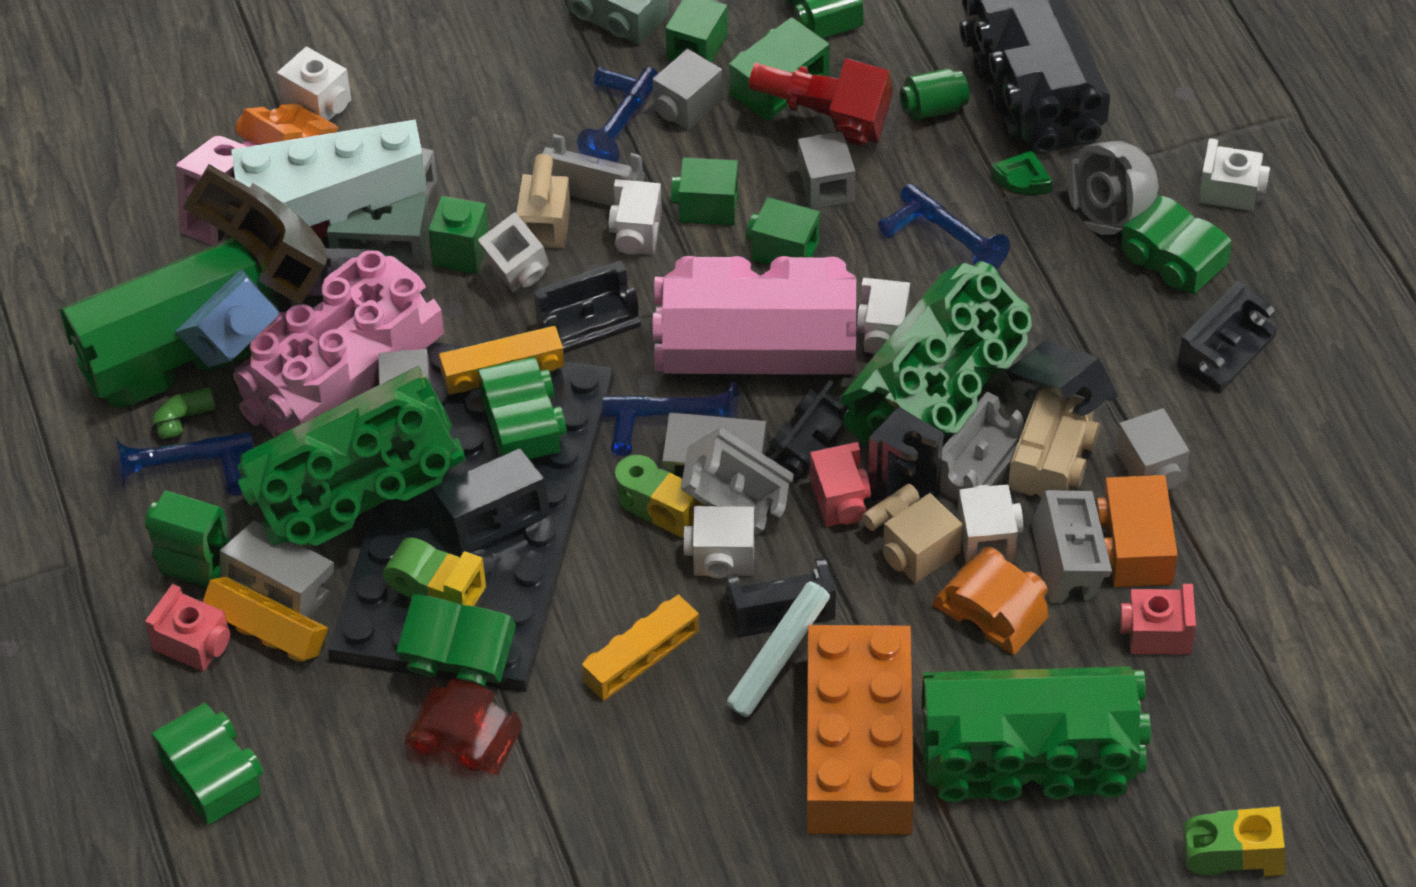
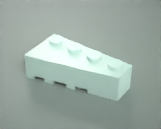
[231,120,427,226]

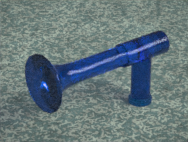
[577,66,659,163]
[878,183,1010,270]
[602,382,738,456]
[115,432,253,495]

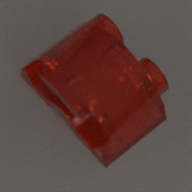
[404,679,523,775]

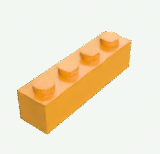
[439,326,565,395]
[203,577,328,662]
[582,594,700,701]

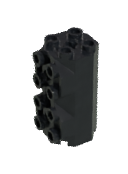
[959,0,1110,154]

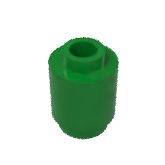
[899,68,969,121]

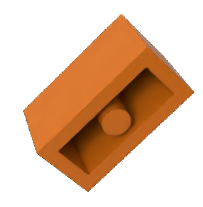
[1095,475,1178,587]

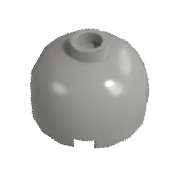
[1067,141,1159,235]

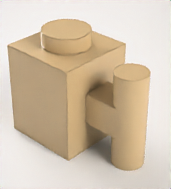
[516,154,571,249]
[861,484,963,584]

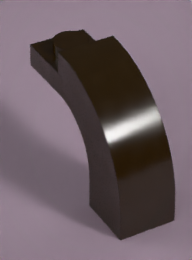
[183,163,327,305]

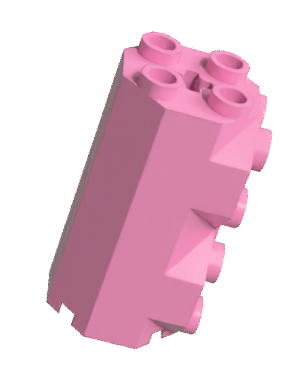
[233,251,444,438]
[653,256,856,375]

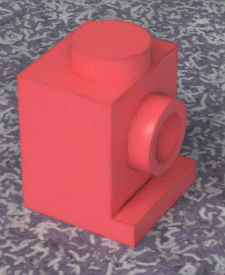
[810,442,871,527]
[145,584,230,672]
[1119,584,1196,655]

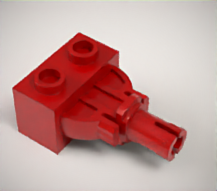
[748,58,894,146]

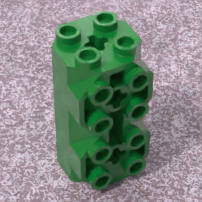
[58,238,280,408]
[841,261,1032,451]
[237,366,466,546]
[921,666,1151,802]

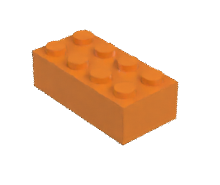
[807,625,914,835]

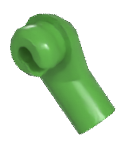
[152,387,216,439]

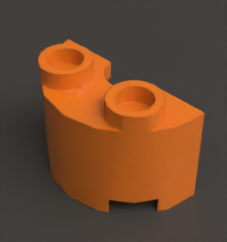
[235,103,339,145]
[933,547,1049,656]

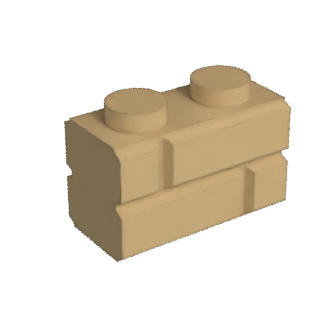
[1009,388,1100,498]

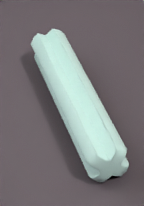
[727,582,830,717]

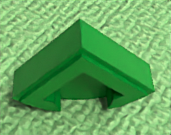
[991,151,1053,195]

